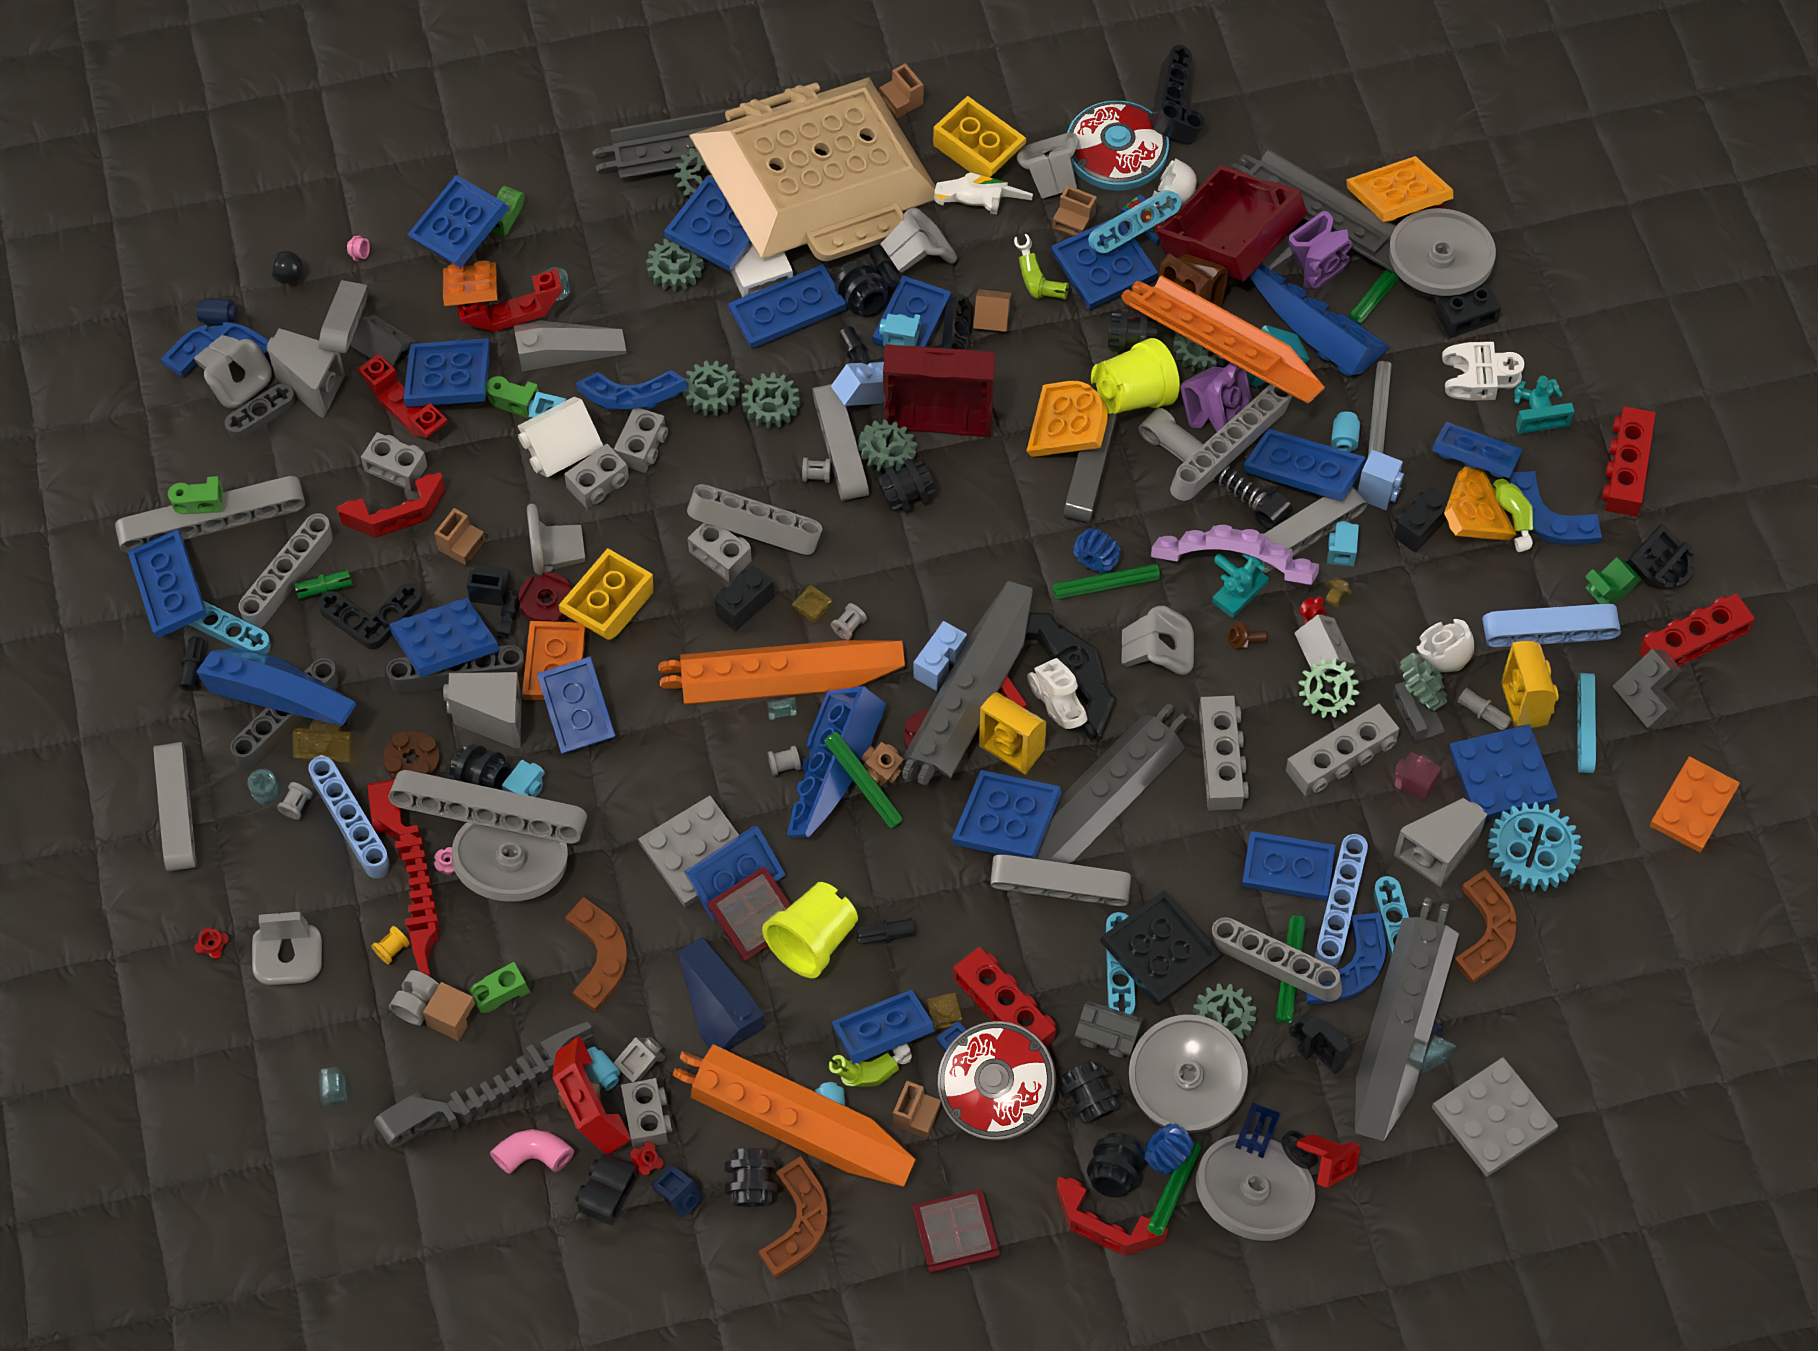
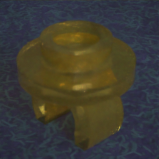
[1325,578,1352,607]

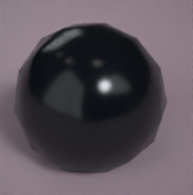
[271,251,303,284]

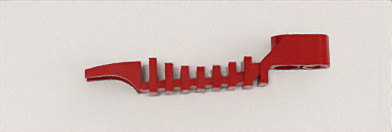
[367,779,440,977]

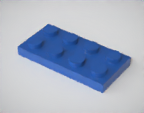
[728,264,846,349]
[1244,428,1366,501]
[128,529,208,639]

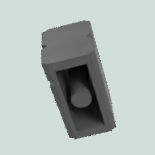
[1075,1000,1144,1058]

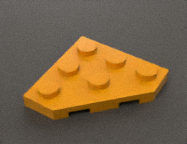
[1444,466,1516,541]

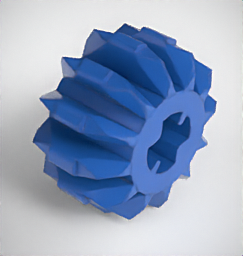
[1073,528,1121,574]
[1143,1123,1194,1174]

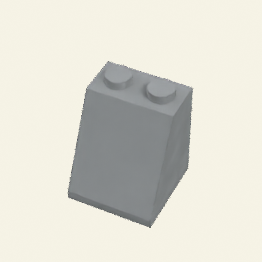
[267,328,345,418]
[443,672,522,748]
[1394,798,1487,887]

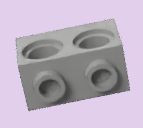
[614,408,668,473]
[361,432,427,491]
[564,444,629,509]
[688,523,752,583]
[621,1078,672,1149]

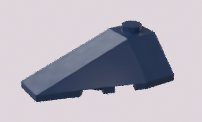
[678,937,765,1051]

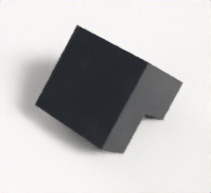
[466,564,511,607]

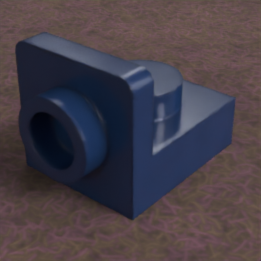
[650,1165,703,1218]

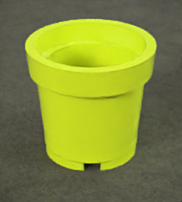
[1091,338,1180,414]
[762,882,858,978]

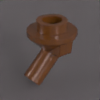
[1227,622,1268,649]

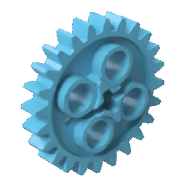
[1487,802,1582,892]

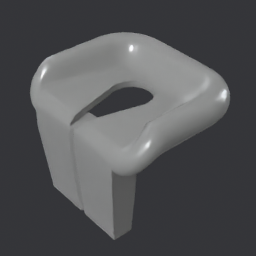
[1017,133,1078,198]
[881,208,957,272]
[194,335,272,409]
[527,503,586,576]
[1122,606,1194,675]
[252,912,322,986]

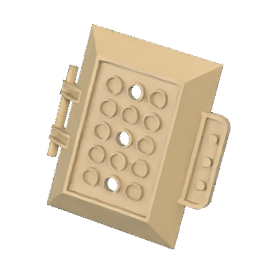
[689,77,936,261]

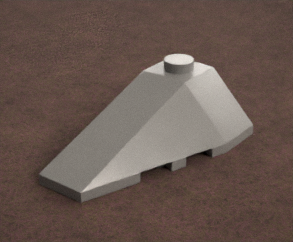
[514,320,627,371]

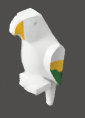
[934,172,1033,215]

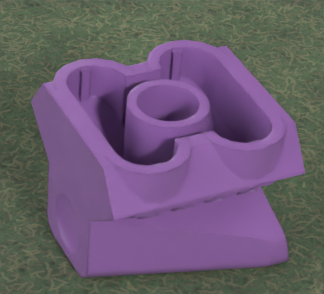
[1288,211,1353,290]
[1180,362,1252,432]

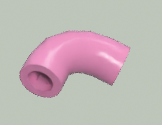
[490,1129,574,1174]

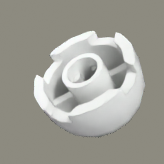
[1152,158,1197,208]
[1417,619,1474,672]

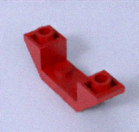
[457,269,563,332]
[358,353,448,438]
[337,472,445,538]
[552,1037,632,1155]
[1056,1176,1168,1256]

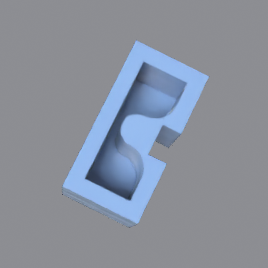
[831,362,885,406]
[1358,450,1404,511]
[913,621,967,691]

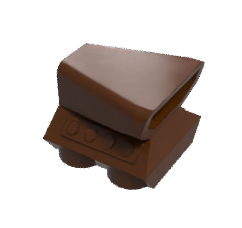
[1158,253,1229,308]

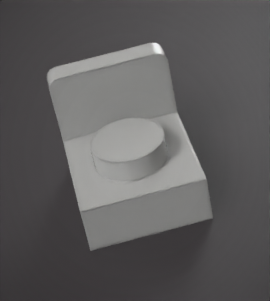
[614,1037,666,1082]

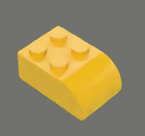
[933,96,1026,177]
[559,548,654,640]
[1501,641,1559,728]
[979,692,1046,775]

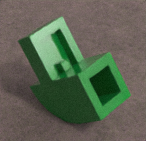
[1585,557,1642,604]

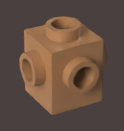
[860,742,904,787]

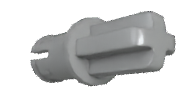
[1457,688,1512,730]

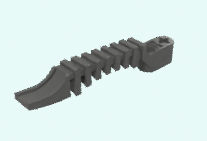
[374,1022,594,1148]

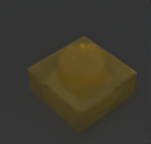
[793,584,832,624]
[927,993,962,1029]

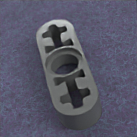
[225,383,296,439]

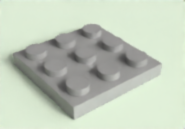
[638,796,739,908]
[1432,1057,1558,1177]

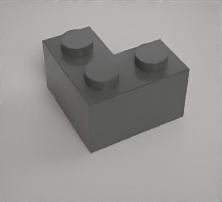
[1612,648,1682,729]

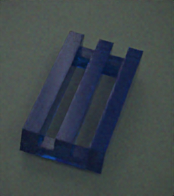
[1235,1102,1280,1158]

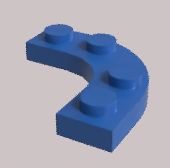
[161,322,269,378]
[576,370,688,410]
[1507,471,1602,545]
[1305,912,1386,1005]

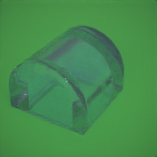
[318,1067,347,1106]

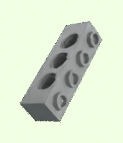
[1199,696,1248,811]
[1286,704,1400,797]

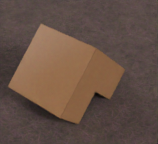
[879,63,924,118]
[1052,185,1097,236]
[973,289,1011,332]
[434,508,486,565]
[423,982,475,1041]
[893,1081,941,1139]

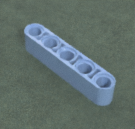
[1482,604,1621,647]
[309,756,391,879]
[1315,834,1368,968]

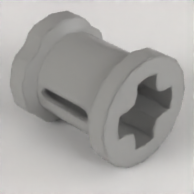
[802,457,831,483]
[831,603,867,640]
[767,746,801,776]
[277,782,313,820]

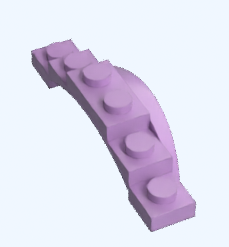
[1151,525,1319,585]

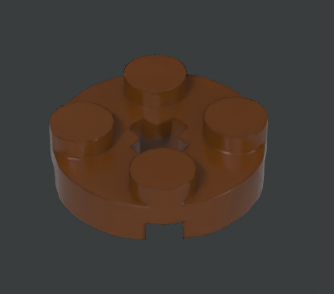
[383,731,440,779]

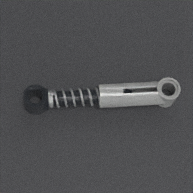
[1138,408,1292,530]

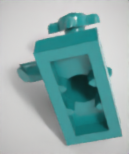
[1514,376,1574,434]
[1212,553,1269,618]

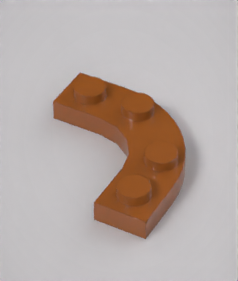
[1453,870,1517,984]
[565,897,627,1013]
[758,1156,827,1279]

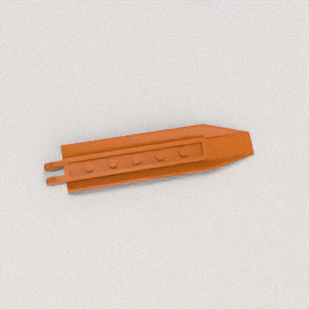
[1121,275,1325,403]
[658,640,905,705]
[673,1044,916,1187]

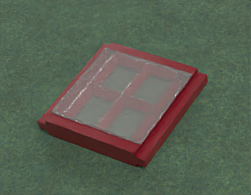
[706,866,791,962]
[912,1188,1000,1274]

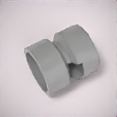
[389,970,439,1025]

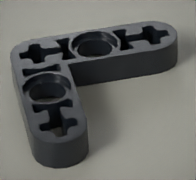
[318,583,423,649]

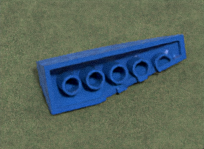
[1249,263,1389,376]
[196,648,356,726]
[787,686,887,838]

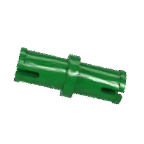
[294,569,353,600]

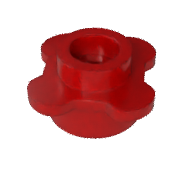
[1299,596,1326,624]
[194,928,229,959]
[630,1142,663,1176]

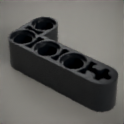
[1151,45,1206,144]

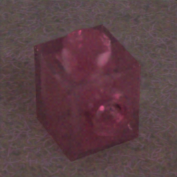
[1394,752,1441,801]

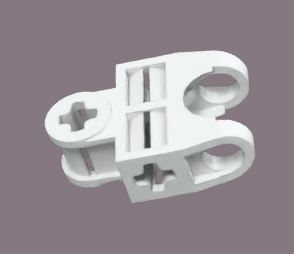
[1442,342,1524,400]
[1027,658,1087,729]

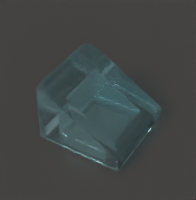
[766,696,797,719]
[1421,1036,1456,1073]

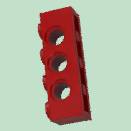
[1602,406,1656,517]
[1639,593,1755,667]
[953,946,1056,1047]

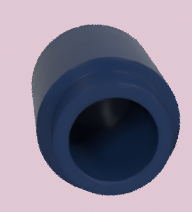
[197,298,238,325]

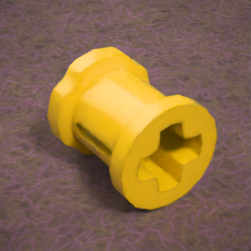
[371,926,410,964]

